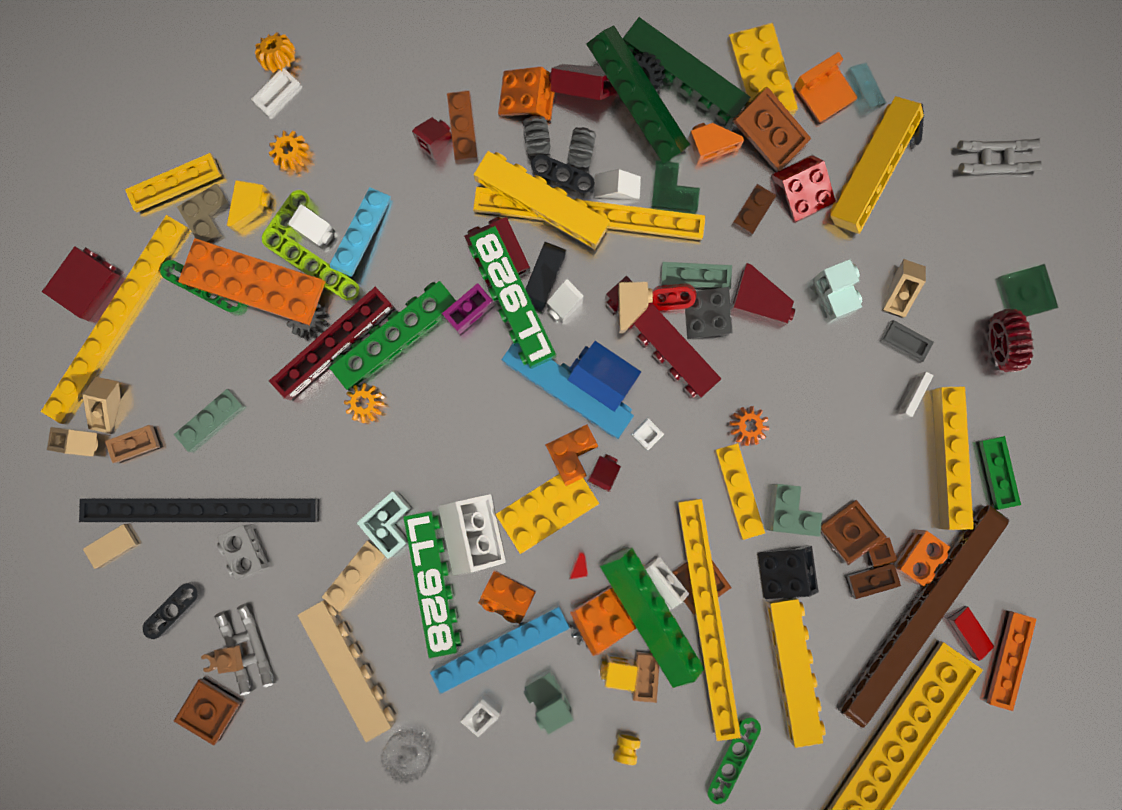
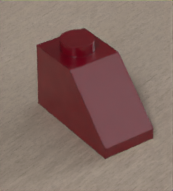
[412,117,452,159]
[587,454,621,492]

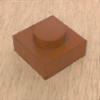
[868,537,897,567]

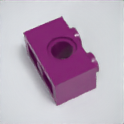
[442,283,494,335]

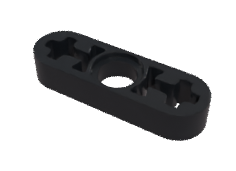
[142,582,201,639]

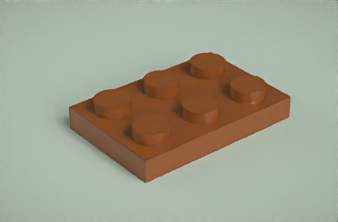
[732,87,812,171]

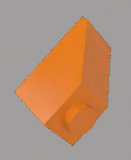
[688,123,744,163]

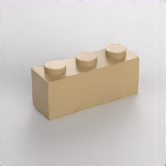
[322,540,386,612]

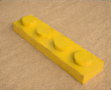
[125,153,222,212]
[715,443,765,540]

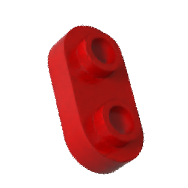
[652,283,696,311]

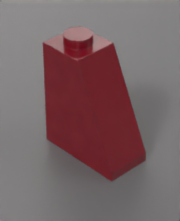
[549,64,617,100]
[731,263,795,326]

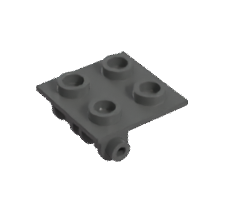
[684,287,733,339]

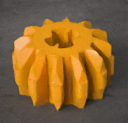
[255,32,296,73]
[269,131,309,171]
[344,383,385,423]

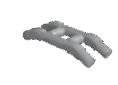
[957,138,1042,174]
[214,604,272,695]

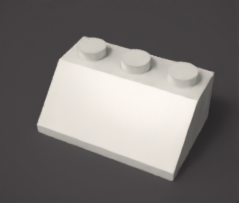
[438,494,506,575]

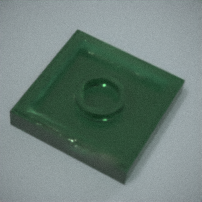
[998,264,1059,317]

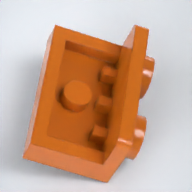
[478,572,536,624]

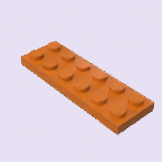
[178,238,325,326]

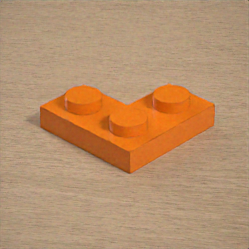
[545,424,598,486]

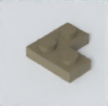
[177,183,231,243]

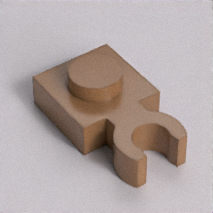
[201,645,244,674]

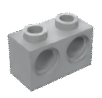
[217,524,268,581]

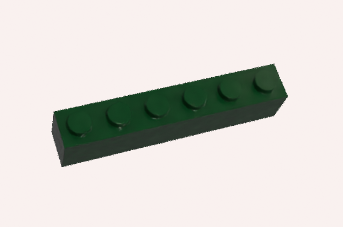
[623,17,751,126]
[586,25,690,164]

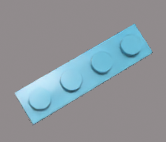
[330,187,391,277]

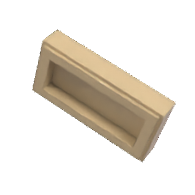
[83,524,138,569]

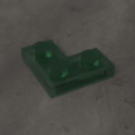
[651,160,700,213]

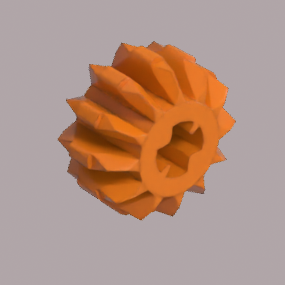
[729,406,769,446]

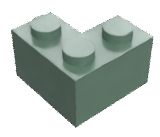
[767,484,822,537]
[523,669,574,735]

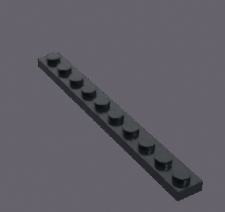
[79,499,318,522]

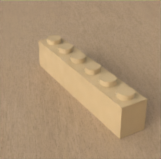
[297,600,395,742]

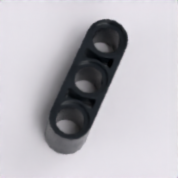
[531,155,595,199]
[525,241,567,312]

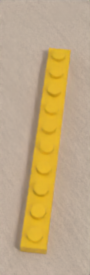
[473,187,705,240]
[41,215,189,424]
[678,499,741,741]

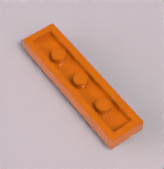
[987,611,1037,711]

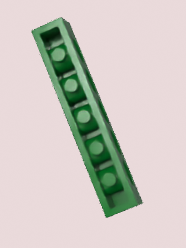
[329,281,456,392]

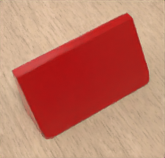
[569,550,588,579]
[948,606,995,661]

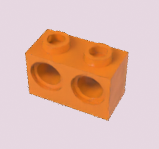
[895,530,950,586]

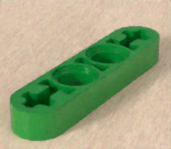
[160,260,245,314]
[706,715,761,804]

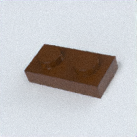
[732,184,777,236]
[847,563,901,599]

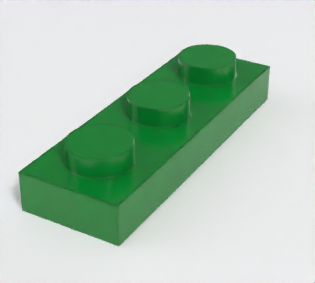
[979,436,1021,510]

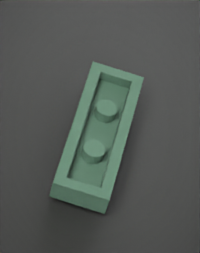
[661,262,732,290]
[173,389,245,452]

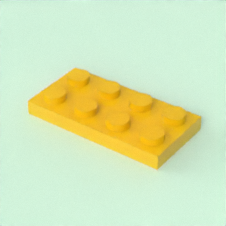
[728,23,798,113]
[495,474,599,554]

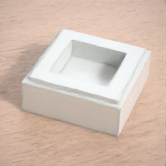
[631,418,664,451]

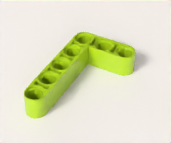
[262,190,363,304]

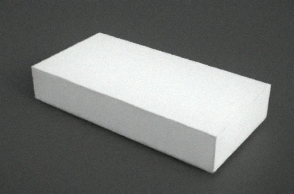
[251,68,300,117]
[898,372,934,418]

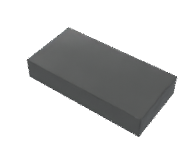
[880,320,934,363]

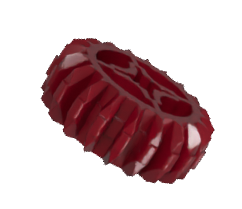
[988,309,1034,372]

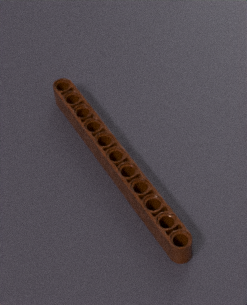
[841,504,1009,728]

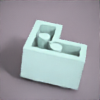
[813,259,862,320]
[357,491,412,559]

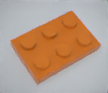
[570,586,636,656]

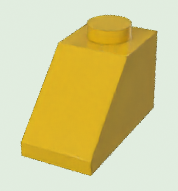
[227,180,271,231]

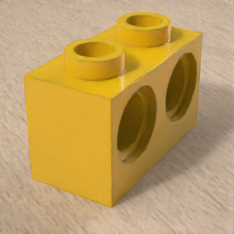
[600,655,638,692]

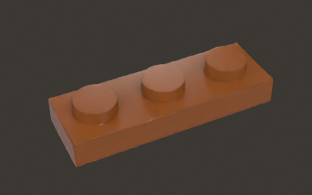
[447,91,478,163]

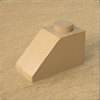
[883,259,926,317]
[618,282,653,333]
[83,377,121,434]
[47,427,98,456]

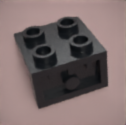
[758,546,819,599]

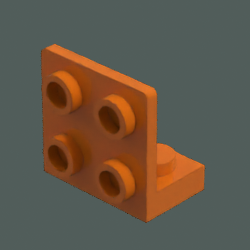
[794,52,857,123]
[498,67,554,121]

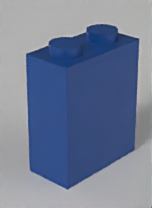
[568,341,641,412]

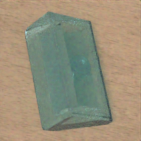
[846,63,886,113]

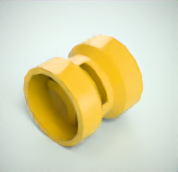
[613,734,641,765]

